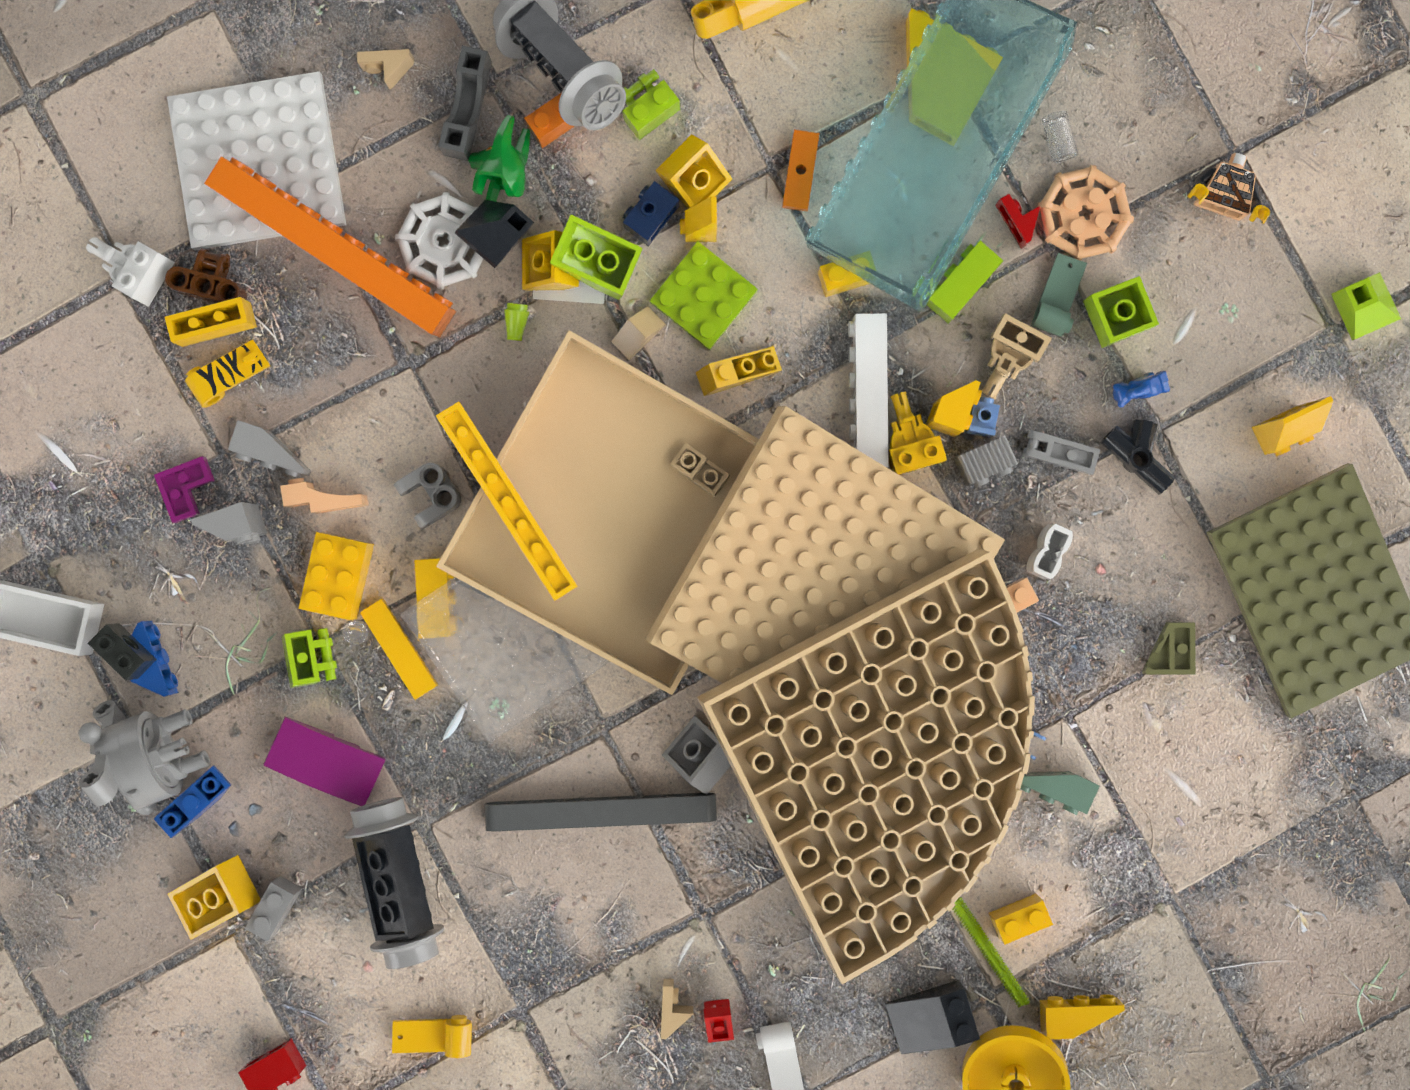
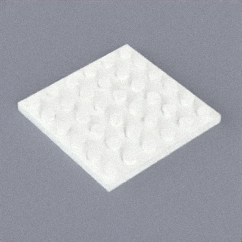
[167,71,346,250]

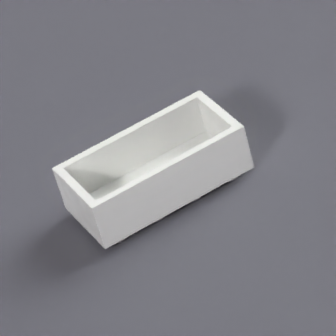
[0,581,104,656]

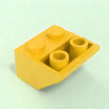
[926,380,982,437]

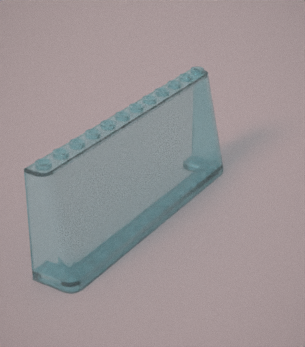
[805,0,1078,312]

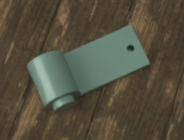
[1031,253,1087,337]

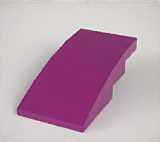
[263,716,386,806]

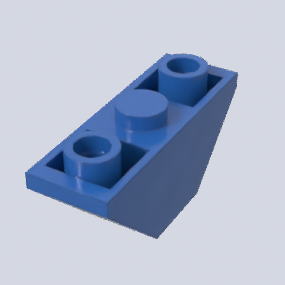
[130,620,179,697]
[154,765,232,838]

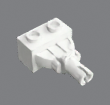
[86,237,175,307]

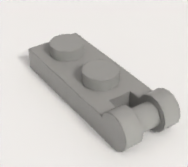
[1022,430,1100,475]

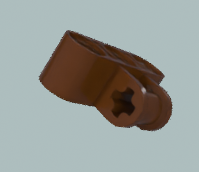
[165,248,247,303]

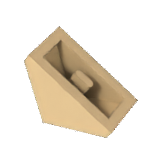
[611,306,666,361]

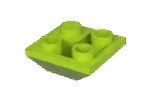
[1331,272,1401,341]

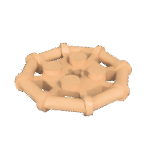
[1037,165,1134,261]

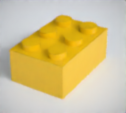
[298,532,374,620]

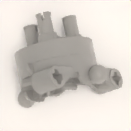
[78,700,210,815]

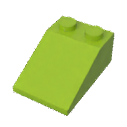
[550,214,643,300]

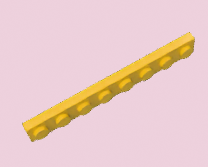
[436,401,578,601]

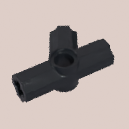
[1100,419,1176,495]

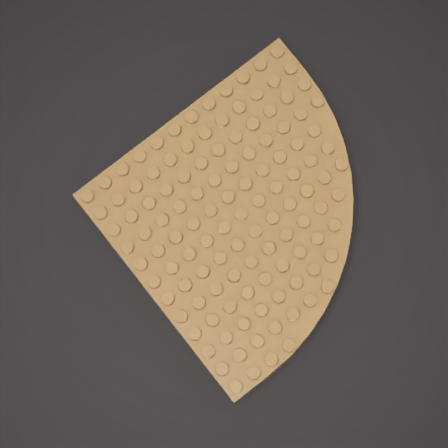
[697,549,1035,984]

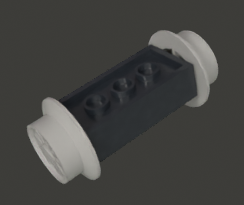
[493,0,626,130]
[344,797,444,969]

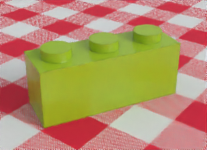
[925,240,1004,324]

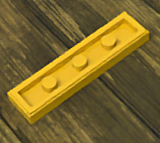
[360,598,438,700]

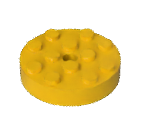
[962,1025,1071,1090]

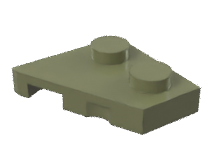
[1142,622,1196,675]

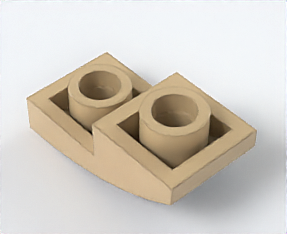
[671,443,730,497]

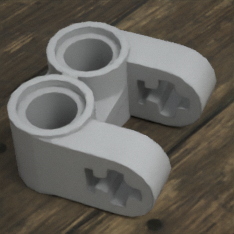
[394,463,461,529]

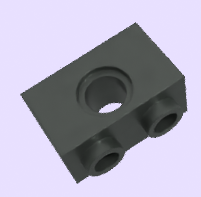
[87,623,157,681]

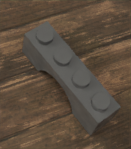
[438,45,492,161]

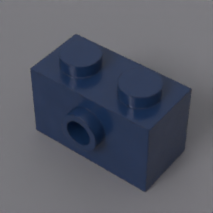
[622,181,680,247]

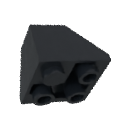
[455,200,534,268]

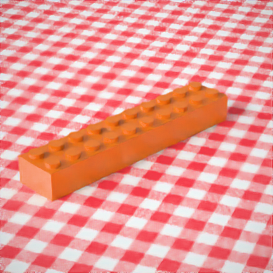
[204,156,457,337]

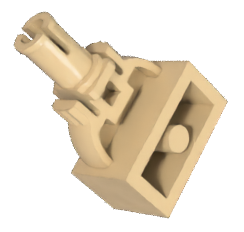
[982,313,1052,399]

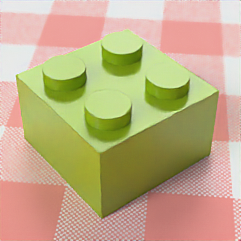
[1083,276,1159,348]

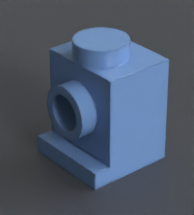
[965,397,1000,438]

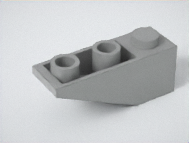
[228,420,311,478]

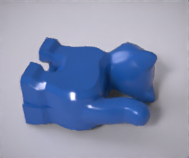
[1112,371,1170,408]

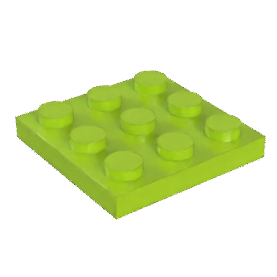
[649,241,758,351]

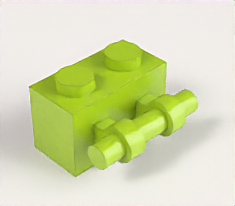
[622,69,680,140]
[281,628,337,688]

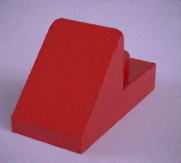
[995,194,1040,249]
[703,999,734,1043]

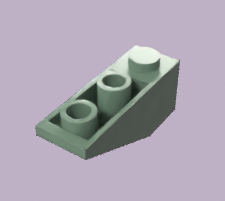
[1020,771,1100,815]

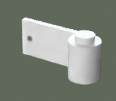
[756,1021,804,1090]

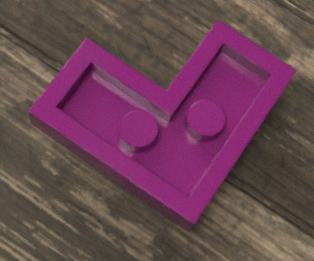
[154,456,215,523]

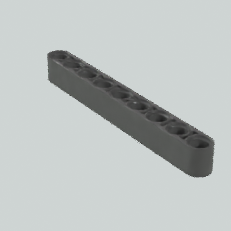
[485,793,717,832]

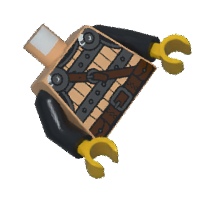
[1187,153,1270,224]

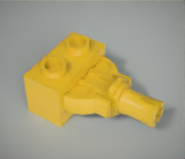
[888,391,947,475]

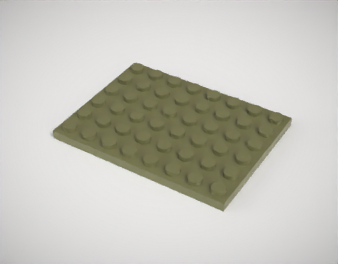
[1206,463,1410,718]

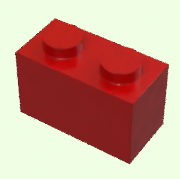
[238,1038,307,1090]

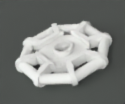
[395,192,483,289]

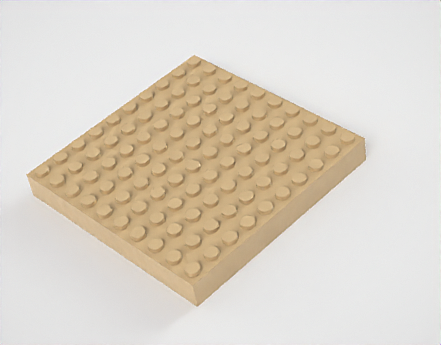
[436,330,759,695]
[646,406,1005,683]

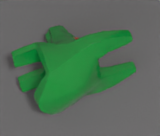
[468,115,530,201]

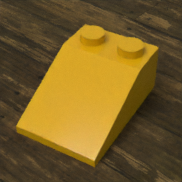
[1251,396,1333,456]
[167,855,261,940]

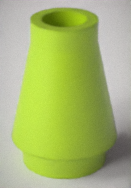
[504,303,530,341]

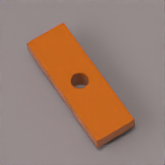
[782,129,820,212]

